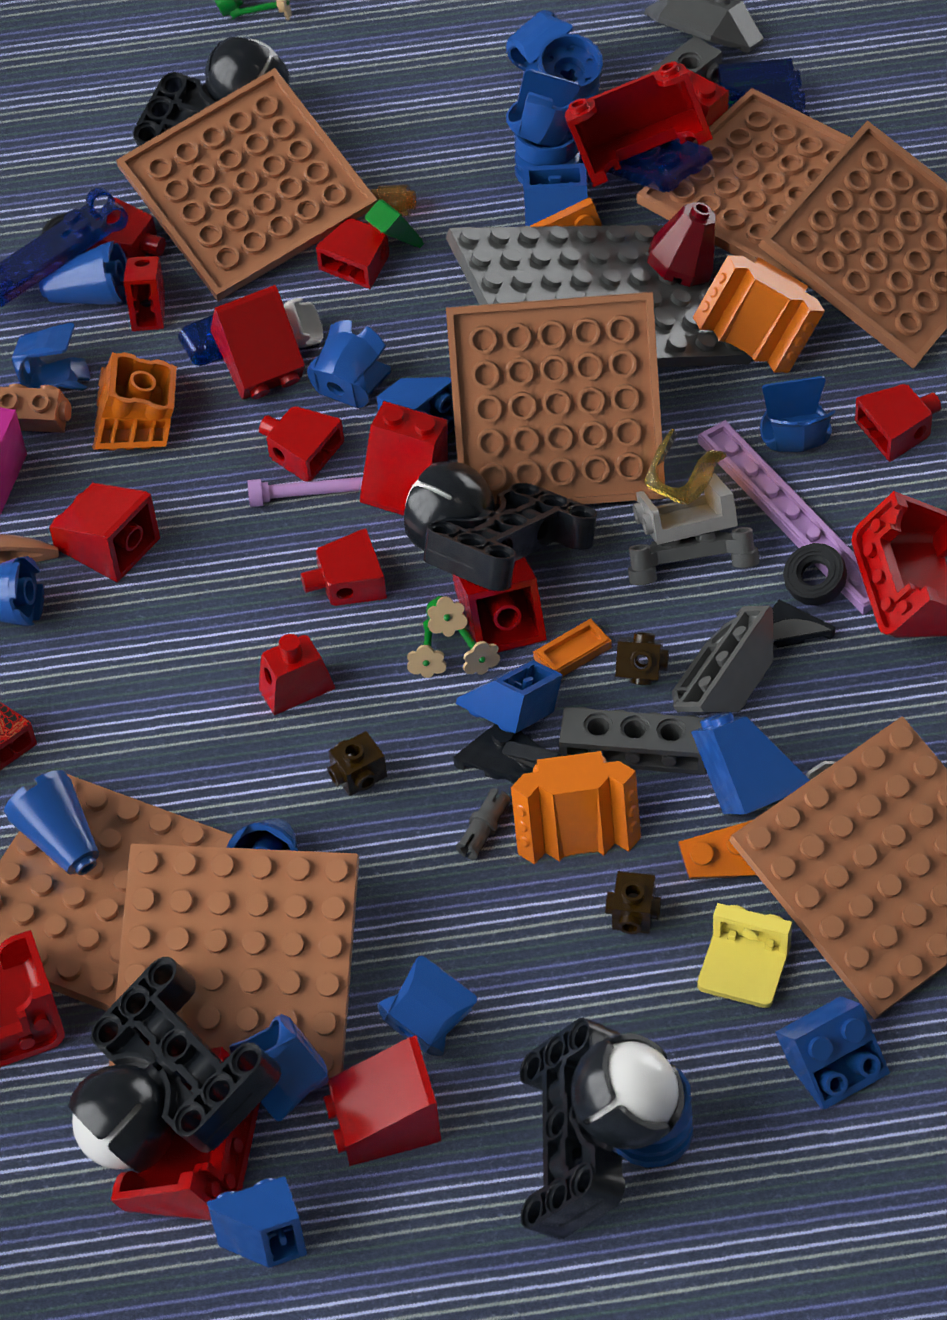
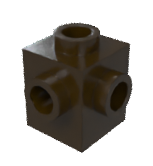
[615,632,669,685]
[327,731,387,796]
[605,871,661,934]

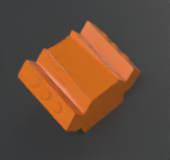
[693,255,825,373]
[92,352,177,451]
[511,751,641,865]

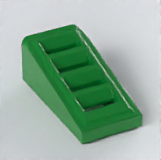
[365,199,424,248]

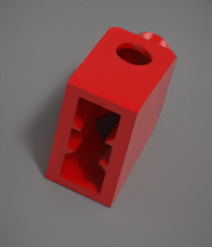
[84,197,166,259]
[316,218,389,289]
[123,256,165,331]
[855,384,941,462]
[259,406,344,482]
[300,528,387,606]
[259,634,335,716]

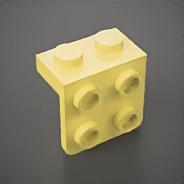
[697,903,792,1008]

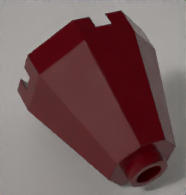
[647,202,716,287]

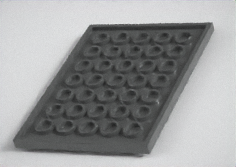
[446,225,752,368]

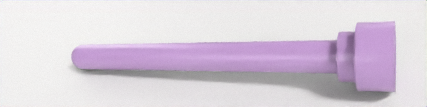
[247,477,363,507]

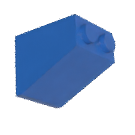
[691,712,810,814]

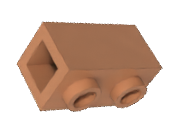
[0,384,72,433]

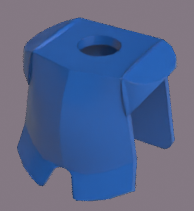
[506,10,574,71]
[506,69,580,147]
[307,320,391,408]
[12,323,91,391]
[760,376,835,452]
[377,956,477,1056]
[229,1014,329,1121]

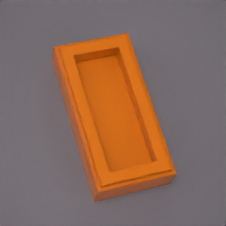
[533,618,612,677]

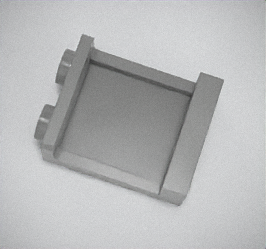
[633,473,738,545]

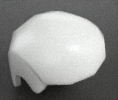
[284,298,323,348]

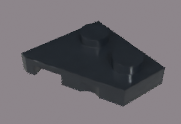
[453,724,541,784]

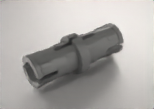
[456,788,511,860]

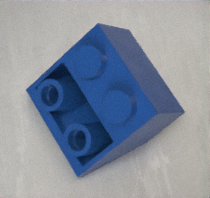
[523,163,588,226]
[376,377,455,434]
[456,660,563,733]
[775,996,890,1110]
[207,1176,307,1268]

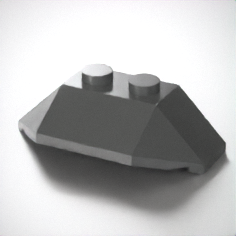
[644,0,764,53]
[672,605,773,712]

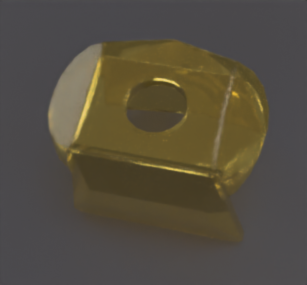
[644,428,727,505]

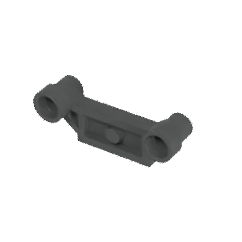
[628,527,760,585]

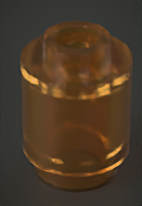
[370,184,417,216]

